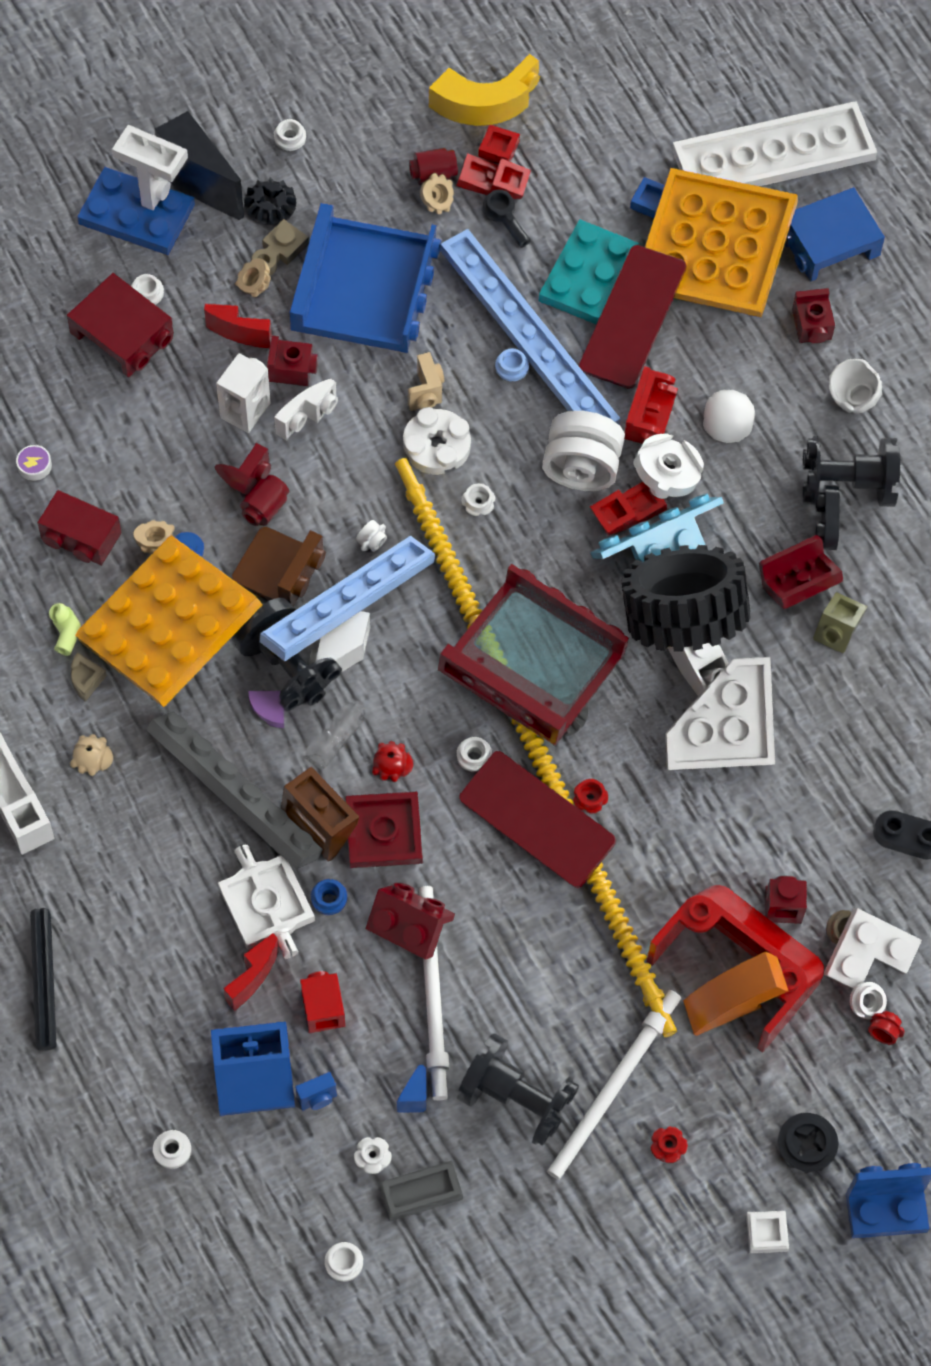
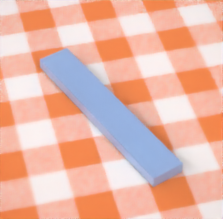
[260,536,435,661]

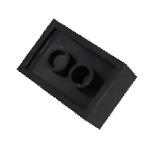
[154,111,244,220]

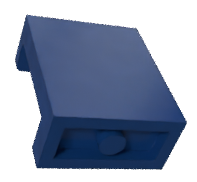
[784,187,885,282]

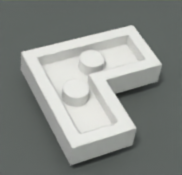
[824,908,922,989]

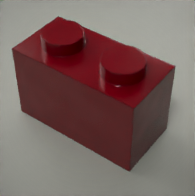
[37,490,122,566]

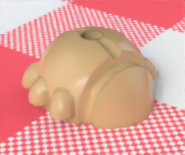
[420,173,454,214]
[235,258,271,297]
[133,520,175,554]
[70,734,113,776]

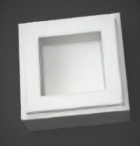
[746,1211,789,1254]

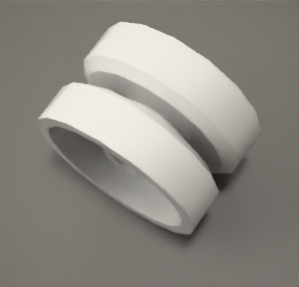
[542,411,625,491]

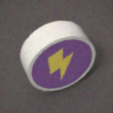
[16,445,52,481]

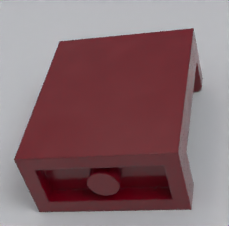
[67,273,174,377]

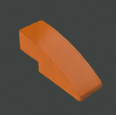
[683,952,788,1036]

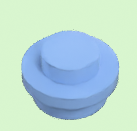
[495,348,529,381]

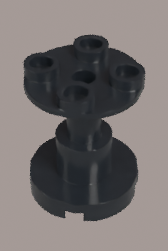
[802,436,900,507]
[232,598,342,712]
[457,1033,579,1146]

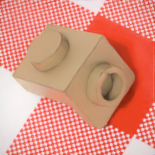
[408,352,444,411]

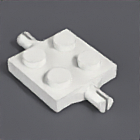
[218,845,315,959]

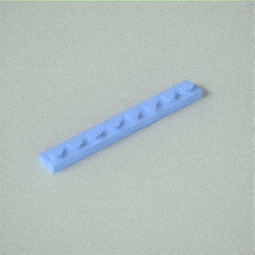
[440,229,621,425]

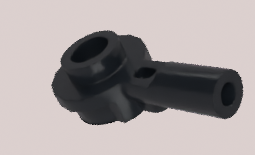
[483,190,531,248]

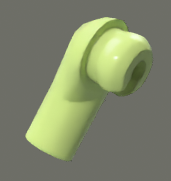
[49,603,81,656]

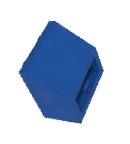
[211,1021,295,1116]

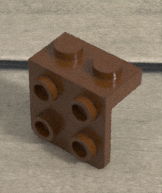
[232,527,326,607]

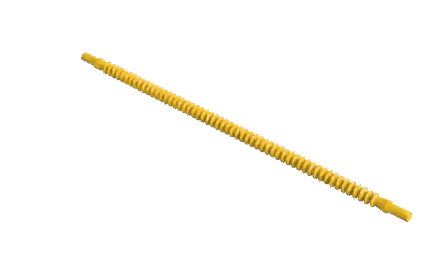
[395,458,677,1037]

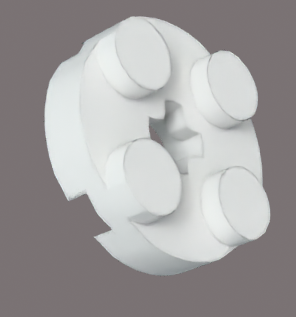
[403,407,471,475]
[633,434,704,499]

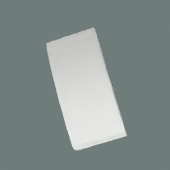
[274,379,338,441]

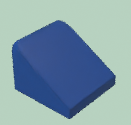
[397,1065,426,1113]

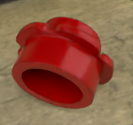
[573,779,608,814]
[868,1011,905,1045]
[650,1126,688,1163]

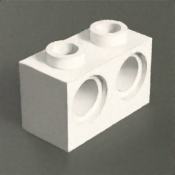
[216,353,271,433]

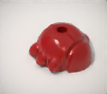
[372,741,413,782]

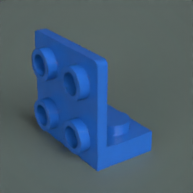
[846,1163,931,1238]

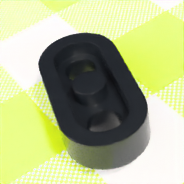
[815,485,840,550]
[873,810,931,860]

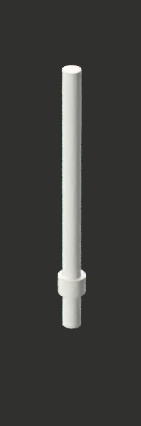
[418,886,449,1101]
[547,990,681,1180]

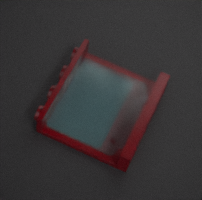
[438,564,629,746]

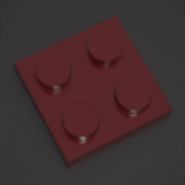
[346,791,423,868]

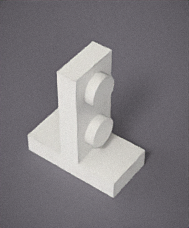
[112,125,188,210]

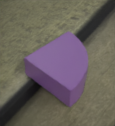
[248,691,284,728]

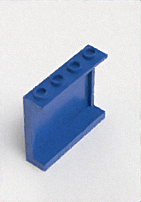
[290,203,441,353]

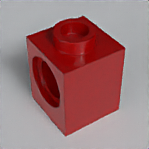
[300,971,346,1033]

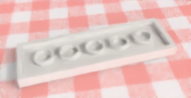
[672,101,877,186]

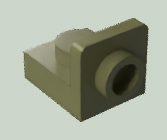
[813,592,868,653]

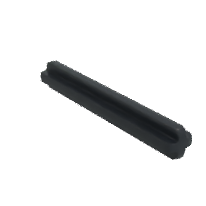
[30,908,57,1051]

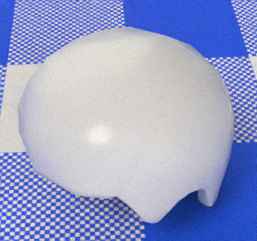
[829,359,882,414]
[703,390,755,443]

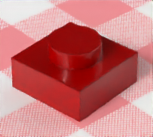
[478,124,520,163]

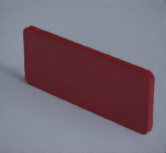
[579,245,687,389]
[459,751,616,888]

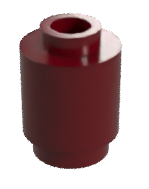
[409,148,458,185]
[240,475,290,526]

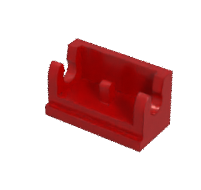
[624,366,678,444]

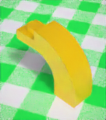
[429,54,540,126]

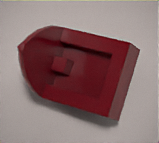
[214,443,271,495]

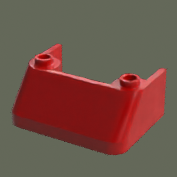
[646,885,824,1053]

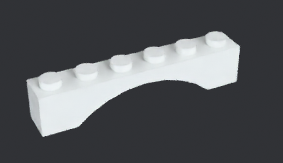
[0,732,55,855]

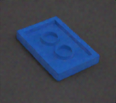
[77,166,195,255]

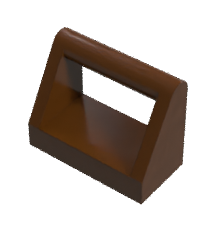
[281,766,359,862]

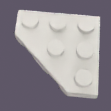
[665,657,775,770]

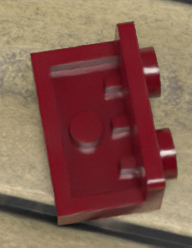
[759,535,843,610]
[365,883,455,960]

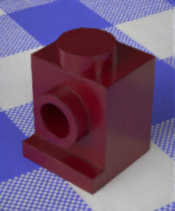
[792,288,835,344]
[267,336,318,386]
[765,876,807,924]

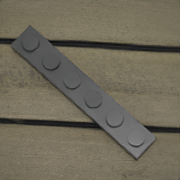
[146,711,323,869]

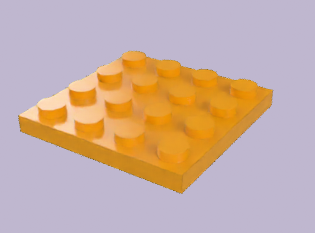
[645,168,798,318]
[75,535,262,707]

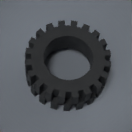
[621,545,750,652]

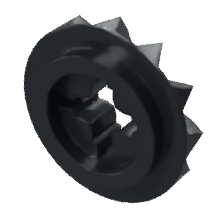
[244,177,297,225]
[777,1113,839,1174]

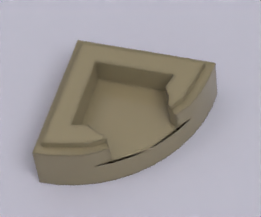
[71,652,107,702]

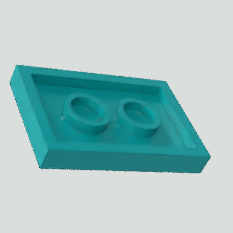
[538,219,639,325]

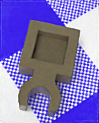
[251,219,309,276]

